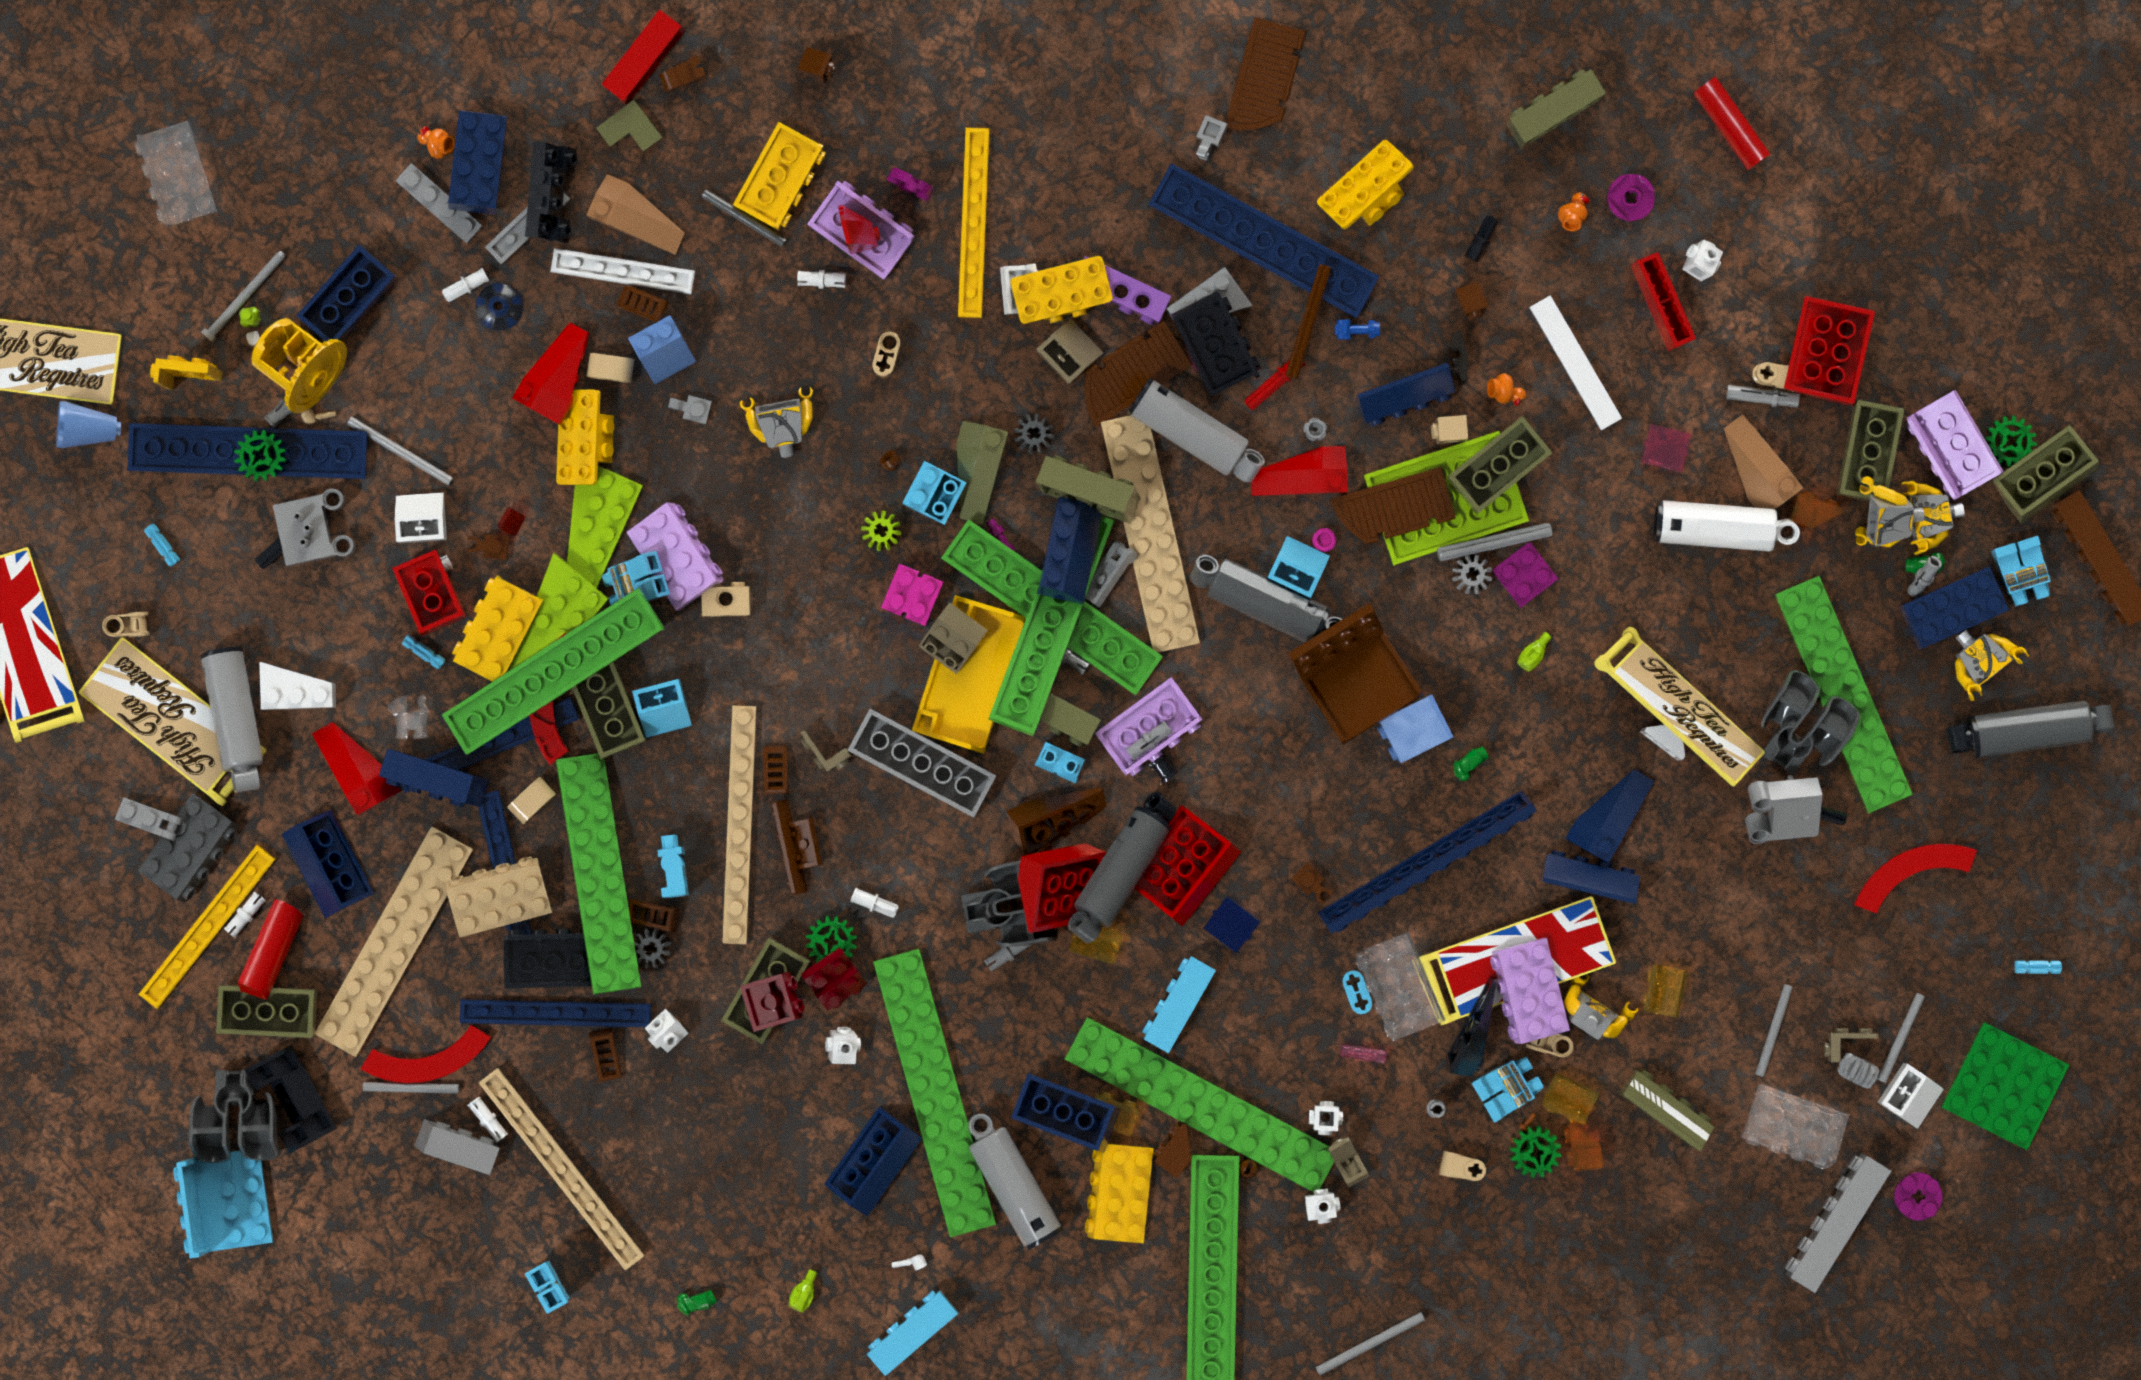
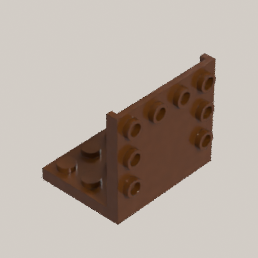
[1288,603,1424,745]

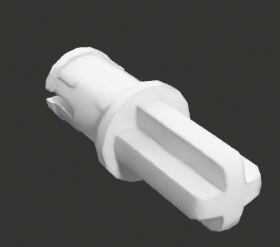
[442,268,489,302]
[850,888,898,918]

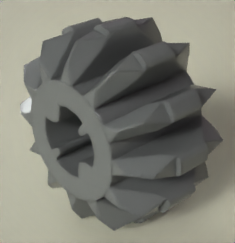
[1014,414,1054,454]
[634,929,671,969]

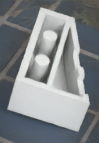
[259,662,336,710]

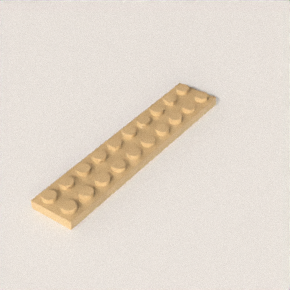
[1101,415,1200,653]
[315,826,474,1057]

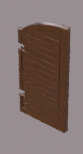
[1225,17,1306,131]
[1084,320,1192,428]
[1330,467,1456,545]

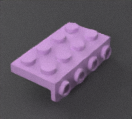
[807,180,915,280]
[1906,390,2004,500]
[627,502,724,611]
[1095,677,1202,776]
[1490,938,1570,1044]

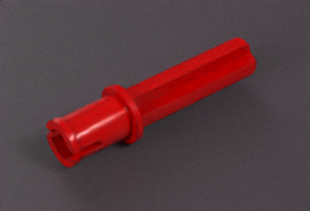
[1244,360,1305,410]

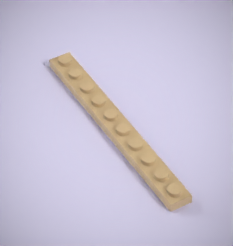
[723,705,757,944]
[479,1068,645,1271]

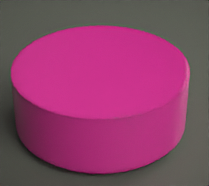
[1312,528,1336,552]

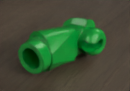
[1906,552,1945,575]
[1453,746,1489,781]
[676,1290,717,1316]

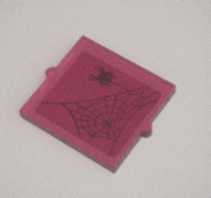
[1641,424,1691,472]

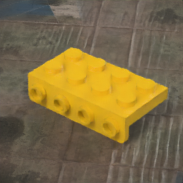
[733,122,826,231]
[150,355,223,390]
[452,575,543,682]
[1085,1144,1154,1243]

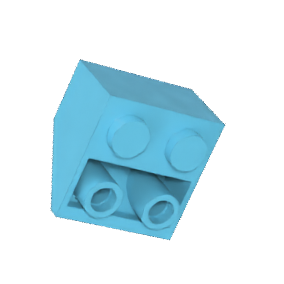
[903,461,966,525]
[1267,536,1330,598]
[632,679,692,738]

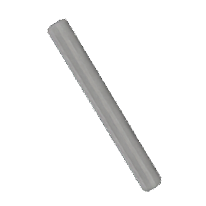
[1437,523,1552,561]

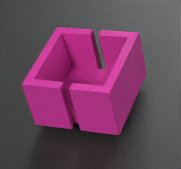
[881,564,944,627]

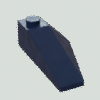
[1565,769,1655,863]

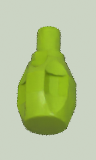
[239,307,261,329]
[1517,632,1552,672]
[788,1270,818,1313]

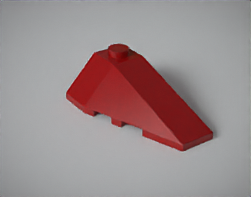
[838,205,881,254]
[512,323,590,425]
[1251,446,1348,496]
[312,722,401,816]

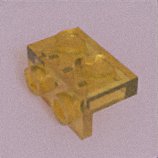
[1069,928,1123,964]
[1643,964,1687,1018]
[1542,1073,1599,1125]
[1094,1091,1140,1137]

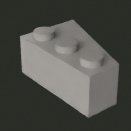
[1166,267,1252,323]
[414,1119,500,1175]

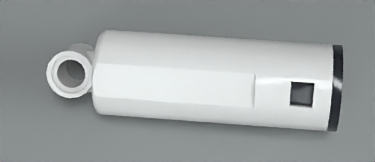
[1653,500,1800,552]

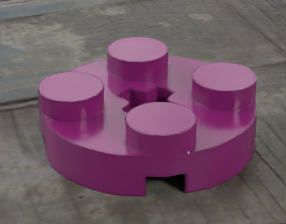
[886,167,934,202]
[1607,174,1655,222]
[1893,1172,1942,1221]

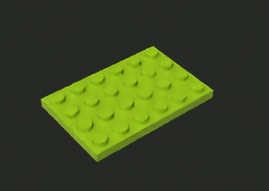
[1363,431,1529,566]

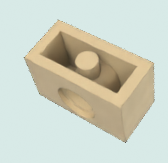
[1431,415,1468,444]
[702,582,751,617]

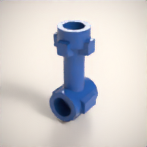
[1335,320,1380,340]

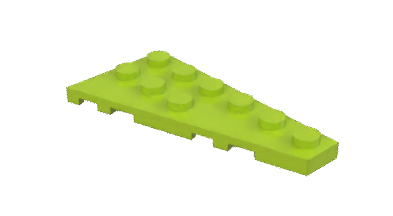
[567,466,643,588]
[508,553,609,672]

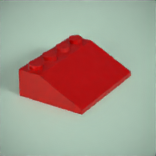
[1784,296,1875,407]
[1134,805,1241,927]
[1018,843,1106,933]

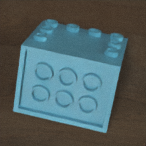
[173,1151,274,1258]

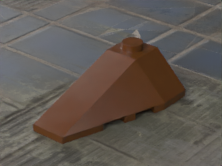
[1006,787,1106,856]

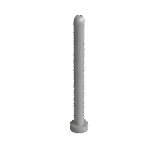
[201,251,286,343]

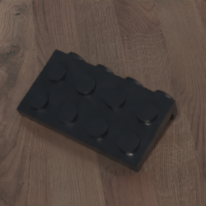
[1171,291,1261,396]
[503,929,592,989]

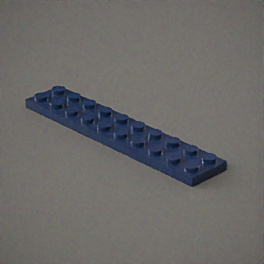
[1148,163,1380,319]
[127,423,368,480]
[1317,791,1537,934]

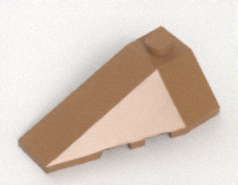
[587,174,685,255]
[1723,414,1803,509]

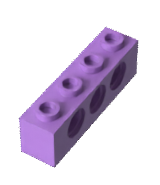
[1083,256,1171,325]

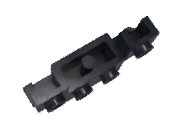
[525,142,578,244]
[244,1045,337,1154]

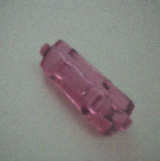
[1340,1044,1387,1064]

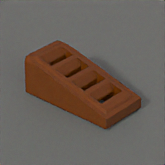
[617,285,669,323]
[763,746,789,794]
[628,899,680,932]
[589,1028,622,1082]

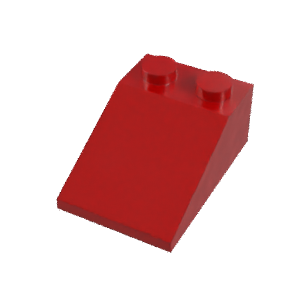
[392,549,467,636]

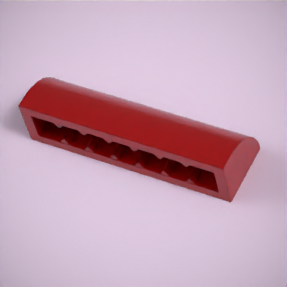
[602,9,685,105]
[1693,76,1770,171]
[1630,252,1696,352]
[238,899,304,1000]

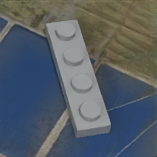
[396,163,483,244]
[485,193,570,265]

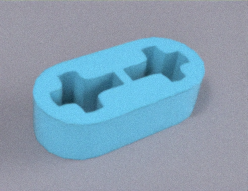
[1342,970,1372,1014]

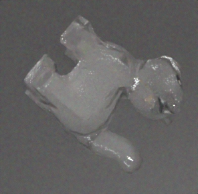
[388,695,428,739]

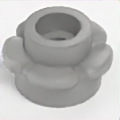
[1304,418,1327,441]

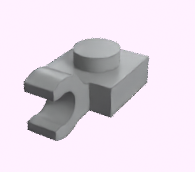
[1196,115,1228,161]
[668,395,712,425]

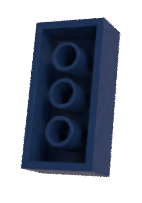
[448,110,507,215]
[296,245,398,341]
[1899,567,2009,650]
[1011,1073,1121,1153]

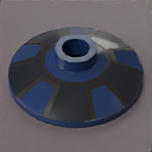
[475,283,523,331]

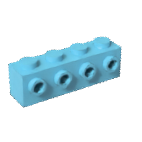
[1142,956,1216,1053]
[867,1290,958,1376]

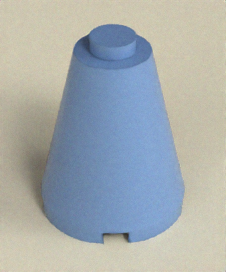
[56,401,121,448]

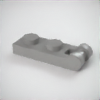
[1085,540,1137,608]
[115,797,183,841]

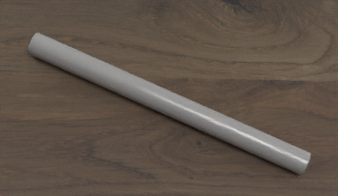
[347,417,453,486]
[1315,1312,1425,1375]

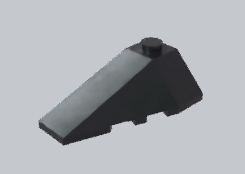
[1445,976,1496,1077]

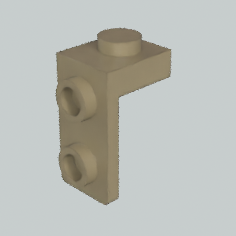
[800,730,852,772]
[1824,1028,1879,1062]
[1328,1137,1369,1187]

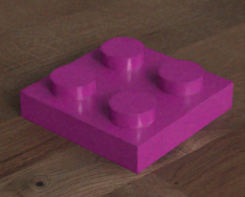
[1492,541,1558,608]

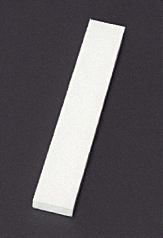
[550,248,695,295]
[1529,295,1622,430]

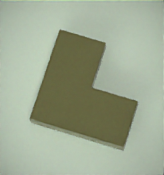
[596,100,663,152]

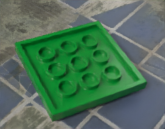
[1941,1022,2069,1150]

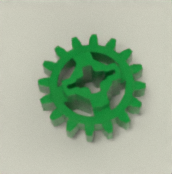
[1984,415,2037,467]
[234,430,287,482]
[806,916,857,963]
[1509,1125,1562,1178]

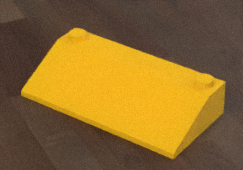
[912,595,1026,754]

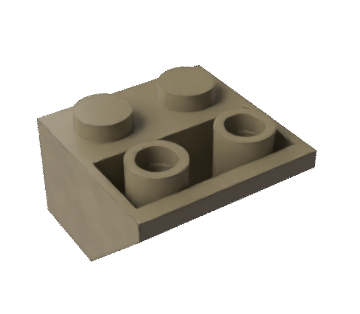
[1036,319,1104,386]
[918,602,988,674]

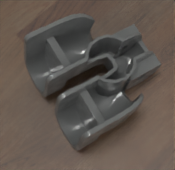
[1761,670,1860,775]
[961,860,1058,947]
[189,1069,279,1163]

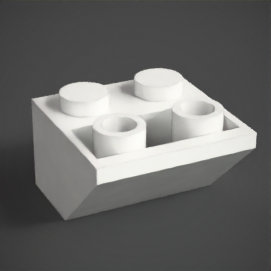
[395,493,447,543]
[1877,1063,1944,1129]

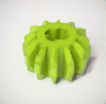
[861,511,902,551]

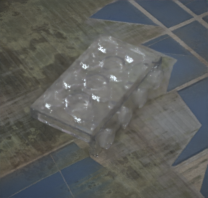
[134,121,218,228]
[1356,932,1445,1041]
[1741,1084,1849,1169]

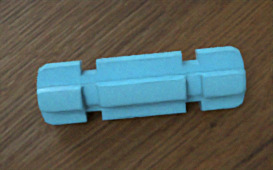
[144,524,180,567]
[402,634,446,669]
[2014,961,2062,974]

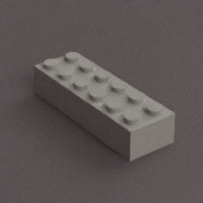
[847,709,996,818]
[1785,1153,1891,1293]

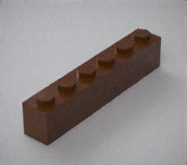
[2051,490,2141,627]

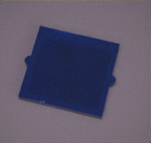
[1204,897,1260,953]

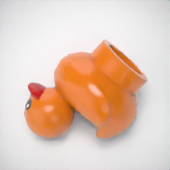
[417,126,455,159]
[1558,192,1589,231]
[1487,373,1526,406]

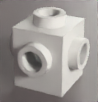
[1682,240,1723,281]
[645,1009,688,1053]
[825,1027,861,1064]
[1309,1101,1343,1135]
[1304,1189,1340,1224]

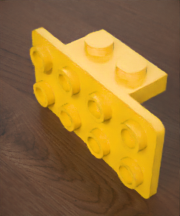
[1317,140,1413,229]
[1010,256,1113,324]
[556,389,615,485]

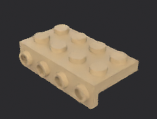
[445,857,552,938]

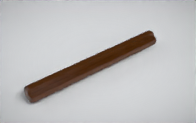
[1286,264,1331,379]

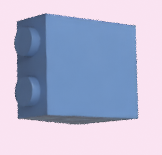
[628,315,696,384]
[1377,695,1453,763]

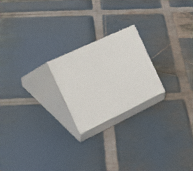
[1640,725,1685,761]

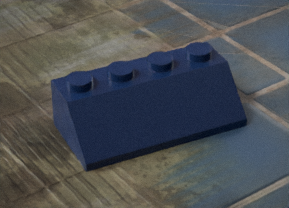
[1355,363,1456,427]
[1037,497,1102,604]
[282,809,375,918]
[1539,850,1640,904]
[824,1107,922,1216]

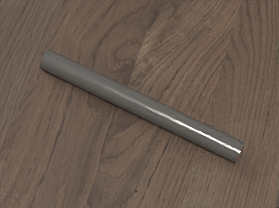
[702,189,787,247]

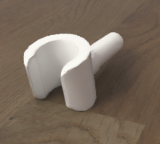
[246,331,260,347]
[892,1254,927,1271]

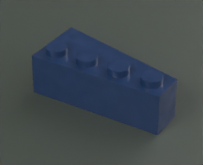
[379,749,489,807]

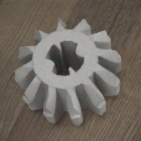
[1452,555,1492,594]
[1837,1053,1880,1089]

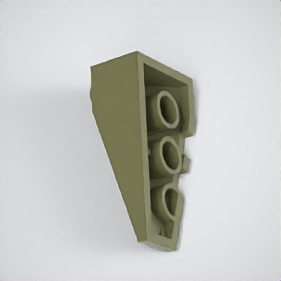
[956,421,1009,525]

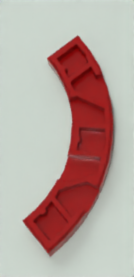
[530,632,569,765]
[1854,844,1977,914]
[360,1025,492,1083]

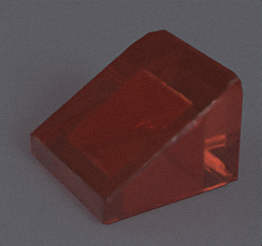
[497,507,525,536]

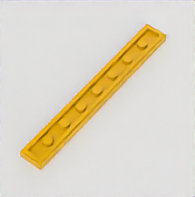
[958,127,989,318]
[138,845,276,1009]

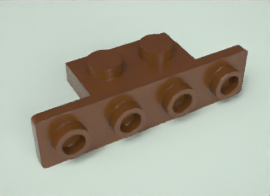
[772,799,822,895]

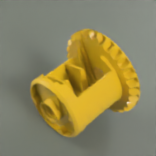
[251,318,347,413]

